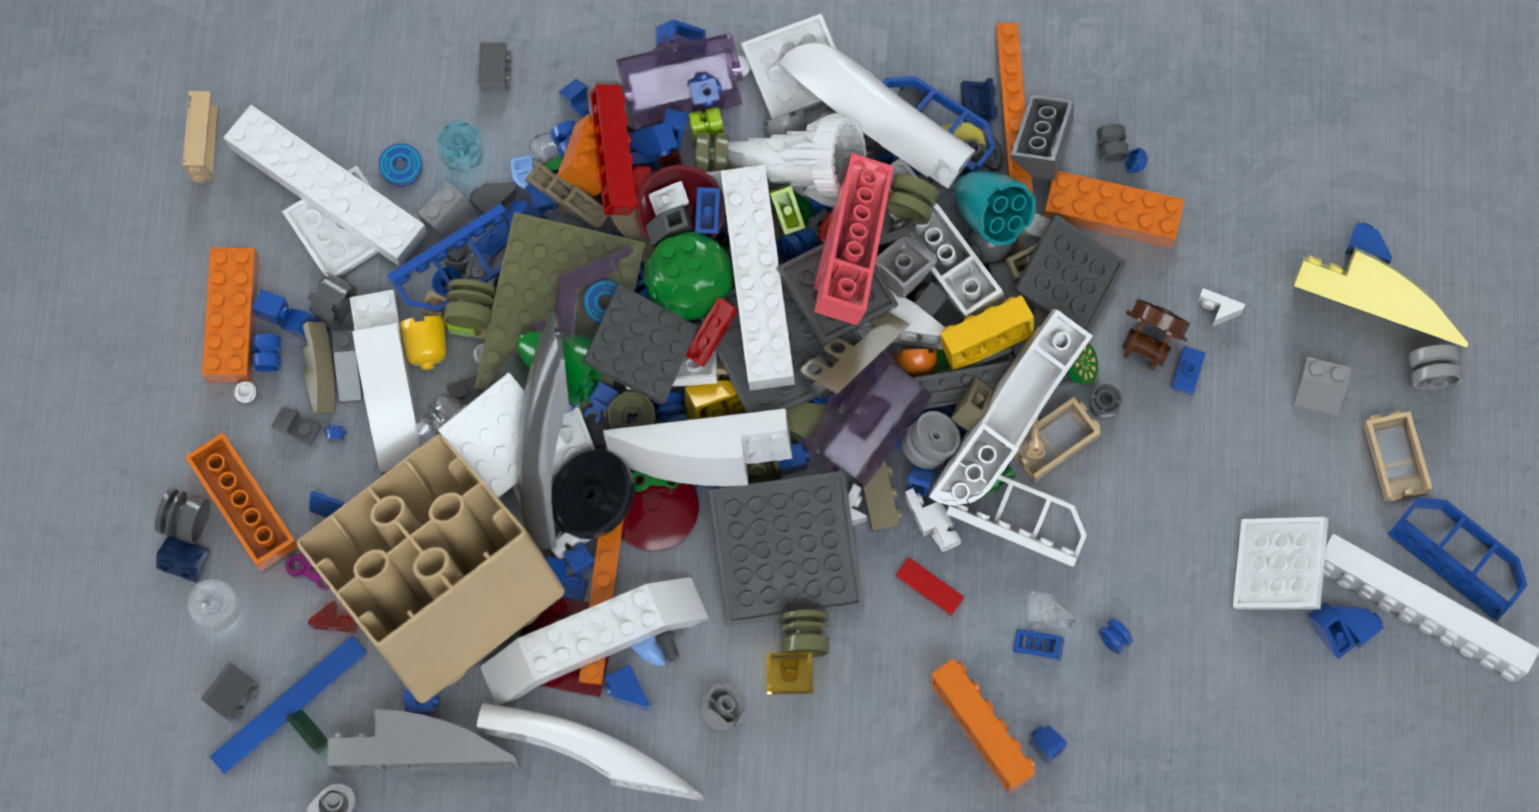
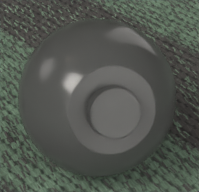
[968,229,1012,263]

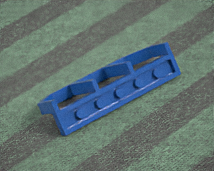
[882,76,996,177]
[387,203,512,312]
[1388,498,1527,621]

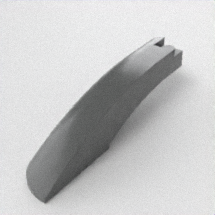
[518,312,570,549]

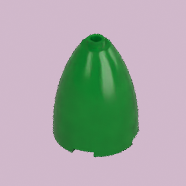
[516,330,604,408]

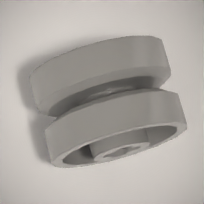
[1408,345,1463,389]
[901,411,960,470]

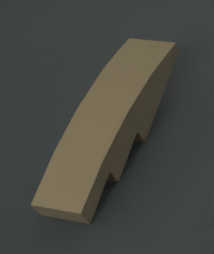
[525,161,609,228]
[303,321,335,414]

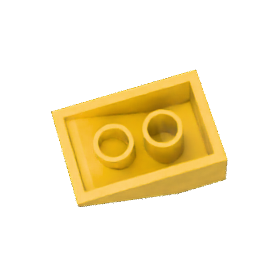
[685,380,746,420]

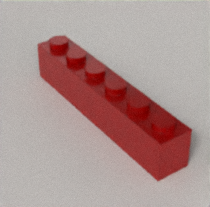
[589,84,638,216]

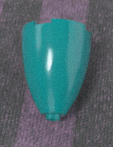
[954,171,1036,246]

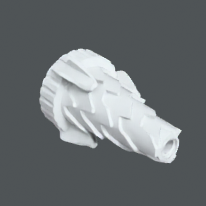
[727,113,866,207]

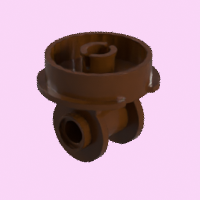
[1121,299,1191,372]

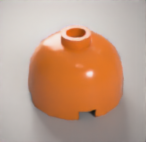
[892,348,937,378]

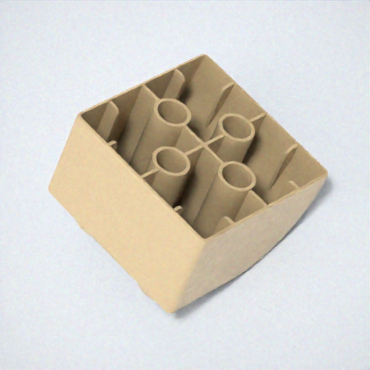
[297,435,565,703]

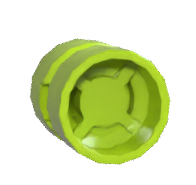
[688,107,724,140]

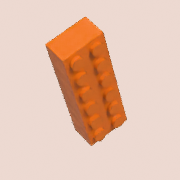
[1044,171,1185,249]
[202,248,259,383]
[185,432,298,572]
[929,658,1036,795]

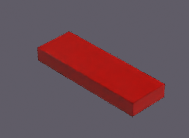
[686,297,738,367]
[895,558,964,616]

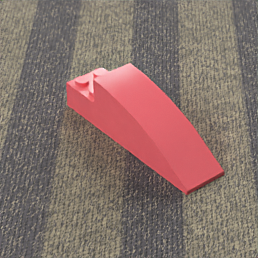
[814,153,894,326]

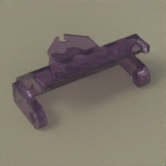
[616,33,743,129]
[803,351,932,487]

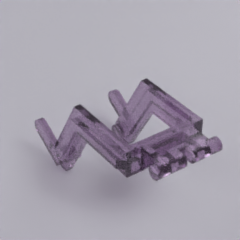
[533,246,634,339]

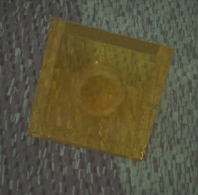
[766,652,813,694]

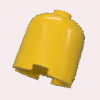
[400,316,447,370]

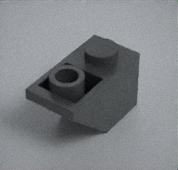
[646,205,694,247]

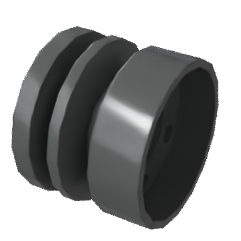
[154,488,210,544]

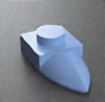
[510,155,534,189]
[630,637,665,666]

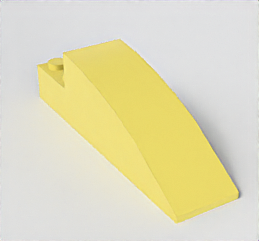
[1294,247,1468,347]

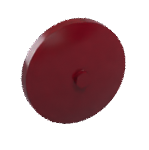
[636,165,726,247]
[622,469,699,552]

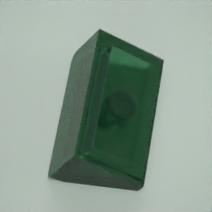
[286,710,328,754]

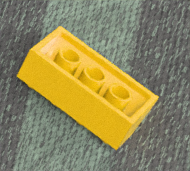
[940,295,1034,371]

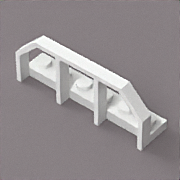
[946,475,1087,567]

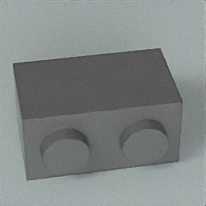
[478,43,512,91]

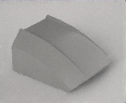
[875,235,938,298]

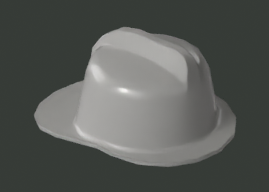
[306,783,356,812]

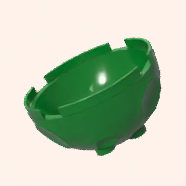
[644,232,734,320]

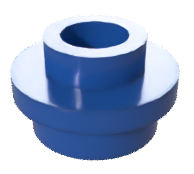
[324,424,347,440]

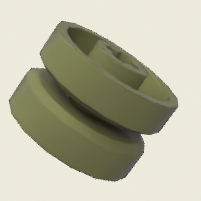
[695,133,729,181]
[886,174,940,225]

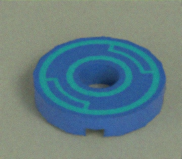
[378,143,423,186]
[583,280,619,324]

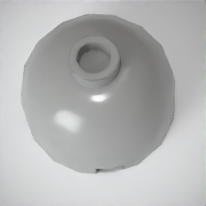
[762,108,807,138]
[699,683,746,731]

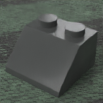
[201,662,259,723]

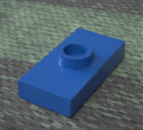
[471,220,510,264]
[1171,346,1206,396]

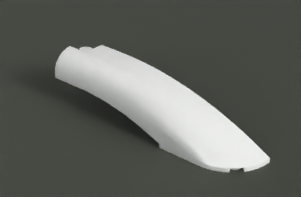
[779,43,975,189]
[929,309,1092,505]
[476,703,704,801]

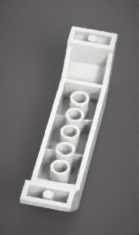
[480,577,709,706]

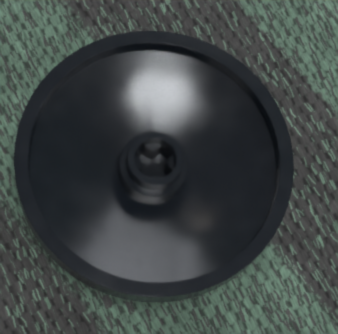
[552,450,635,540]

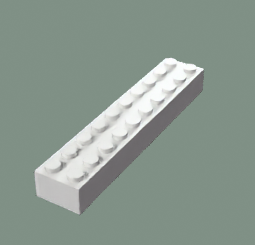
[223,105,427,267]
[721,165,795,391]
[1323,534,1539,682]

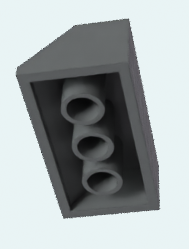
[1011,94,1074,180]

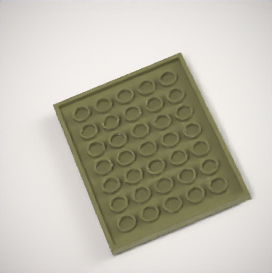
[474,212,646,417]

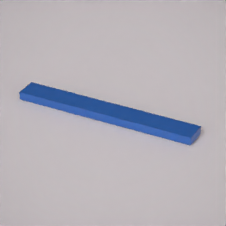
[210,636,368,775]

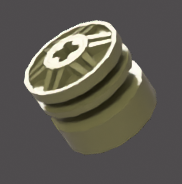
[443,279,495,330]
[608,391,657,429]
[781,609,829,658]

